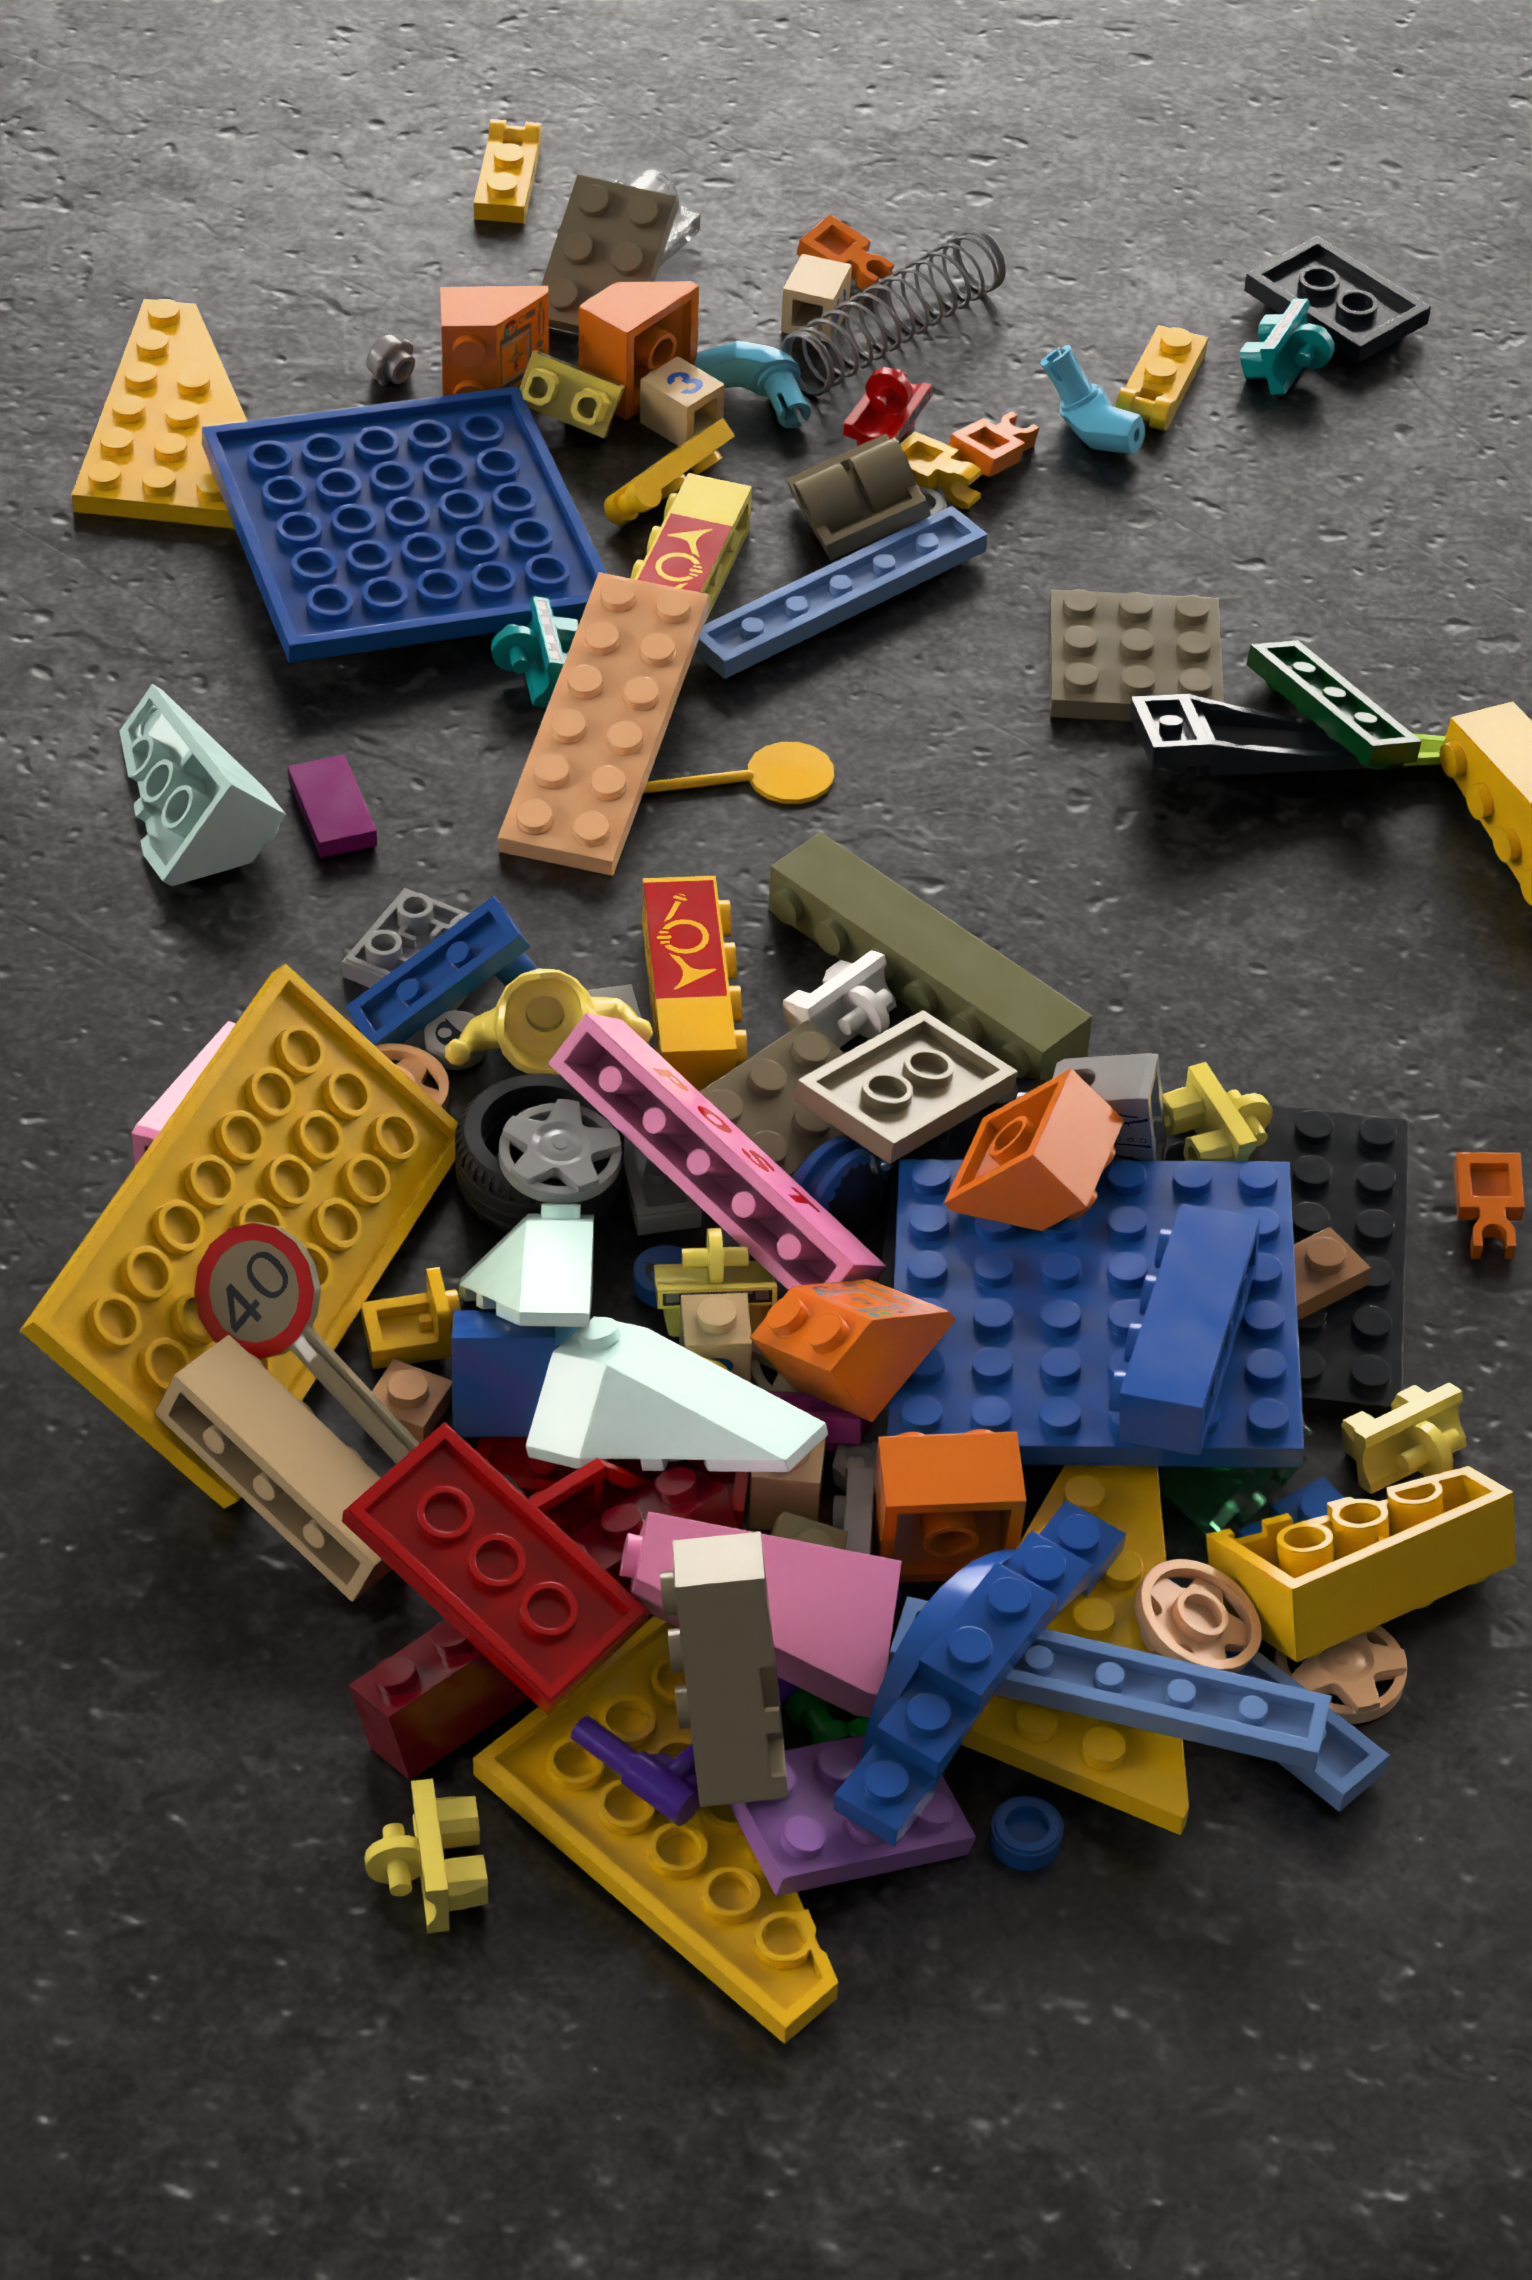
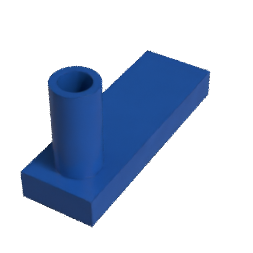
[345,896,539,1046]

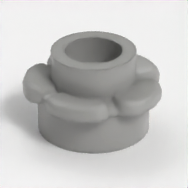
[366,335,415,386]

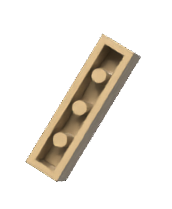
[154,1335,392,1603]

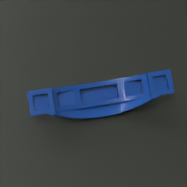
[833,1500,1126,1847]

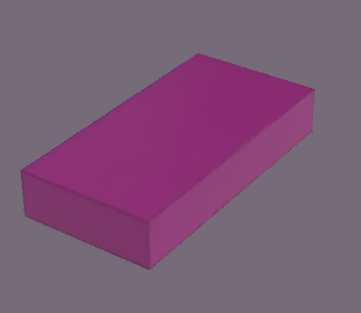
[288,754,377,858]

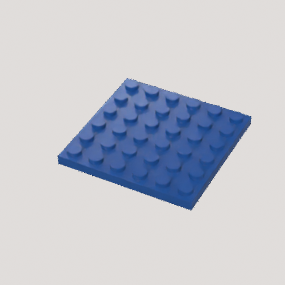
[202,386,607,663]
[887,1159,1304,1468]

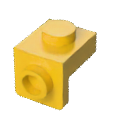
[361,1267,461,1369]

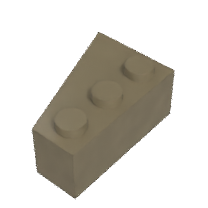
[660,1531,788,1807]

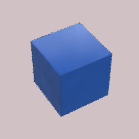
[452,1310,560,1437]

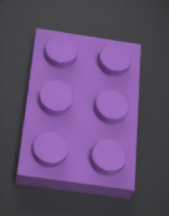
[729,1734,976,1896]

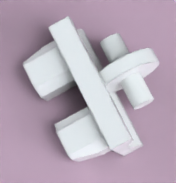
[782,950,897,1048]

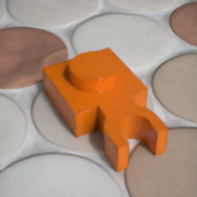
[796,214,894,295]
[949,412,1039,477]
[1454,1152,1525,1259]

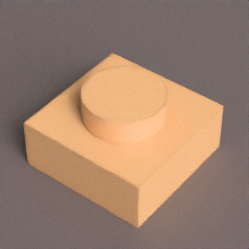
[372,1359,452,1443]

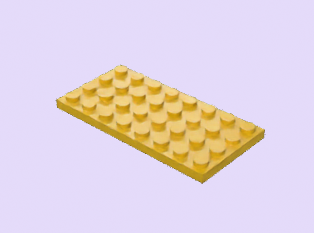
[20,963,458,1509]

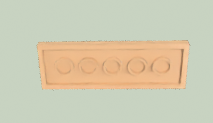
[498,572,710,876]

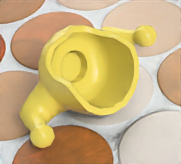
[445,968,653,1075]

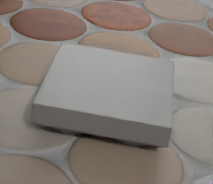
[342,888,470,1012]

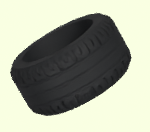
[455,1074,625,1234]

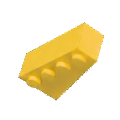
[1439,702,1532,906]
[1206,1466,1516,1662]

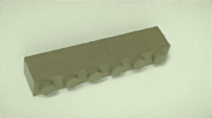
[768,832,1092,1081]

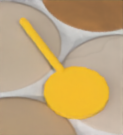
[643,742,834,804]

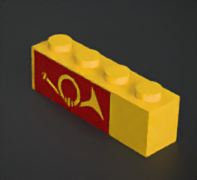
[642,876,748,1092]

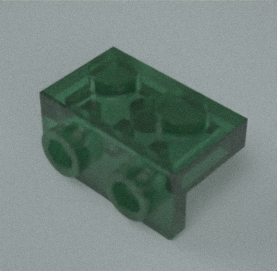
[1159,1423,1313,1534]

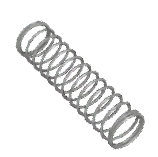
[781,227,1006,396]

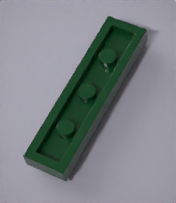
[1246,640,1422,770]

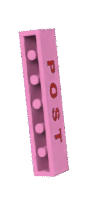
[548,1013,887,1290]

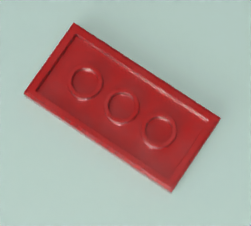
[342,1422,650,1715]

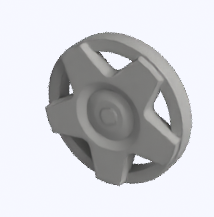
[499,1099,622,1204]

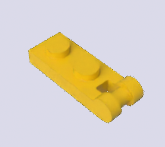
[474,119,542,224]
[1115,325,1208,431]
[604,418,735,526]

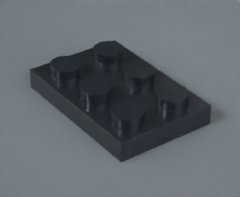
[1244,235,1431,363]

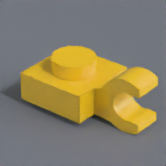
[900,431,981,509]

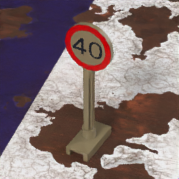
[194,1222,526,1495]

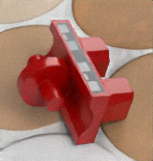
[843,367,932,447]

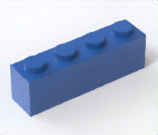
[1109,1203,1260,1456]

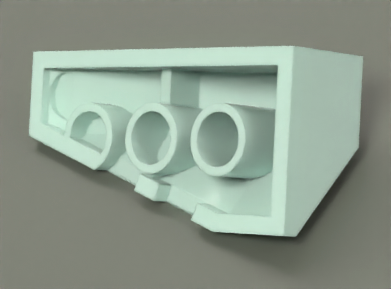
[119,684,286,886]
[459,1203,594,1327]
[526,1316,828,1472]

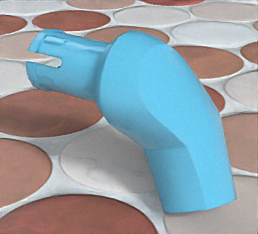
[694,341,811,428]
[1040,345,1145,454]

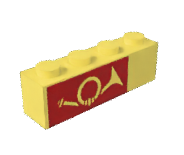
[630,473,752,624]

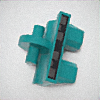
[1239,299,1335,395]
[491,596,578,708]

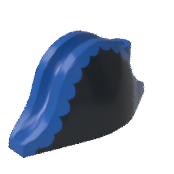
[791,1136,894,1238]

